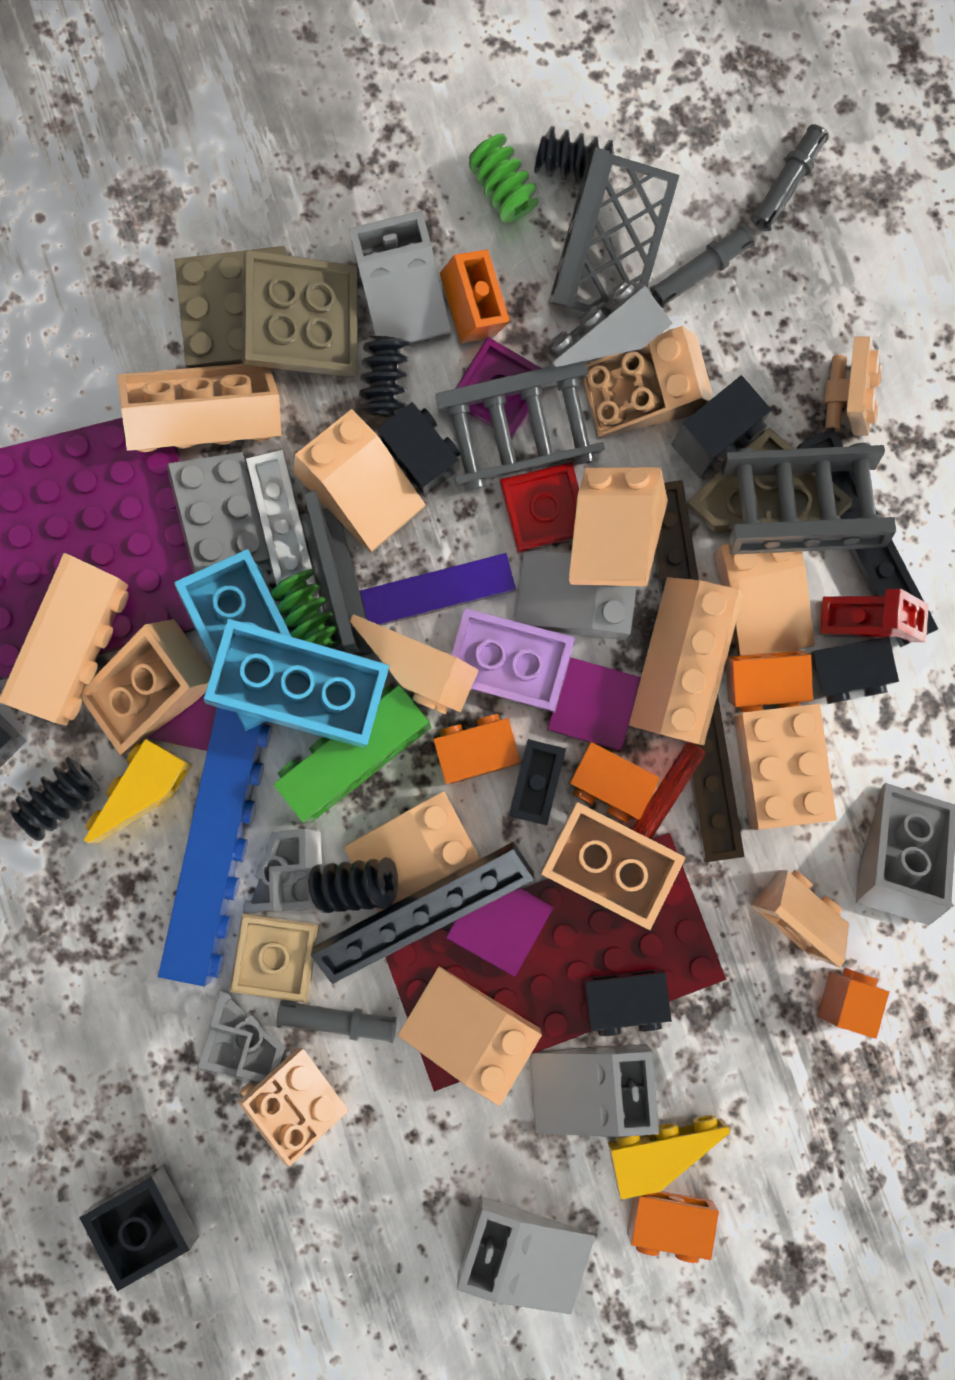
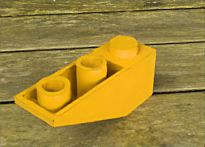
[84,739,193,843]
[608,1115,730,1200]

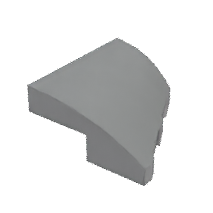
[244,829,322,913]
[198,991,285,1085]

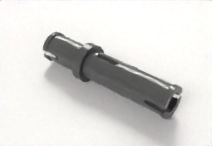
[751,124,829,231]
[650,224,755,308]
[276,1000,397,1043]

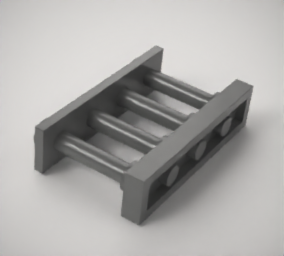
[435,361,605,491]
[721,442,897,555]

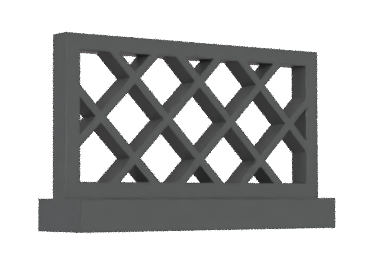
[548,147,680,312]
[301,490,374,656]

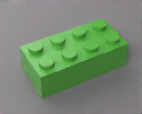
[273,685,432,823]

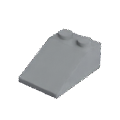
[514,551,636,641]
[856,783,955,926]

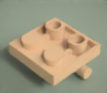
[824,336,882,436]
[237,1048,348,1167]

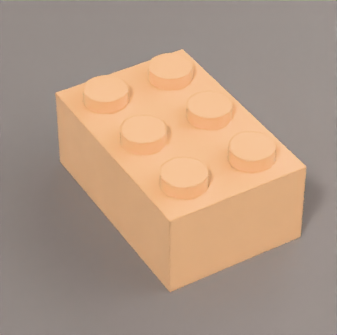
[734,703,837,830]
[539,802,686,930]

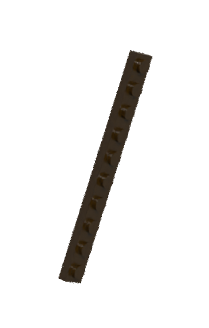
[654,480,745,863]

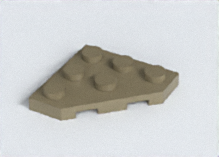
[687,427,853,532]

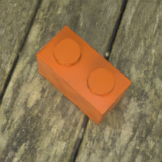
[439,249,510,344]
[726,650,813,712]
[433,714,521,785]
[567,742,661,823]
[817,968,890,1039]
[627,1191,719,1263]

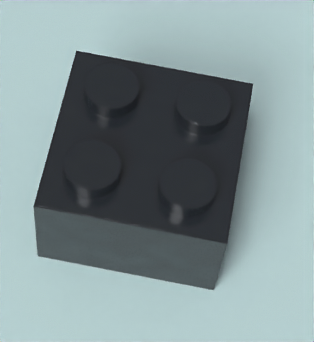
[671,375,772,478]
[79,1165,199,1292]

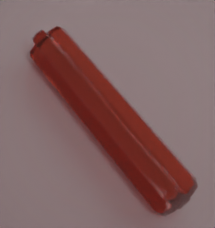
[631,742,705,839]

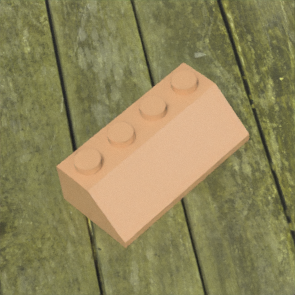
[117,364,282,452]
[0,553,129,726]
[629,577,743,745]

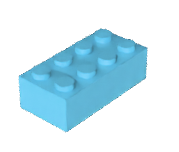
[174,549,291,731]
[204,619,390,748]

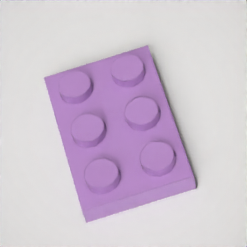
[451,608,575,713]

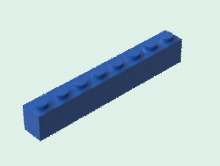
[158,707,272,987]

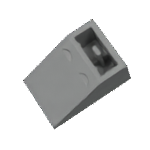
[348,210,451,343]
[545,281,673,367]
[530,1044,659,1137]
[457,1196,595,1314]

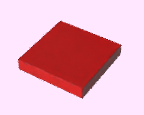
[499,462,579,554]

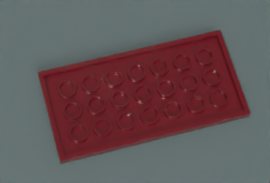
[385,833,727,1092]

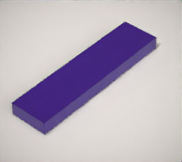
[360,553,516,626]

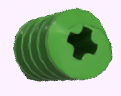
[469,133,539,223]
[271,569,342,649]

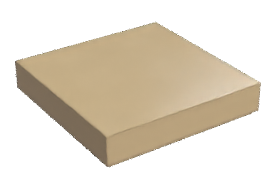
[229,913,320,1003]

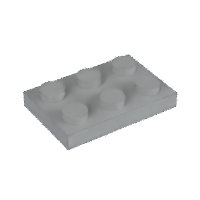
[167,452,270,574]

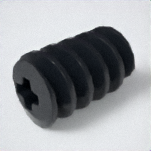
[534,126,615,190]
[357,336,412,417]
[11,757,100,841]
[308,857,398,913]

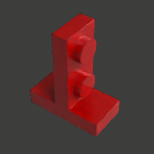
[820,589,929,643]

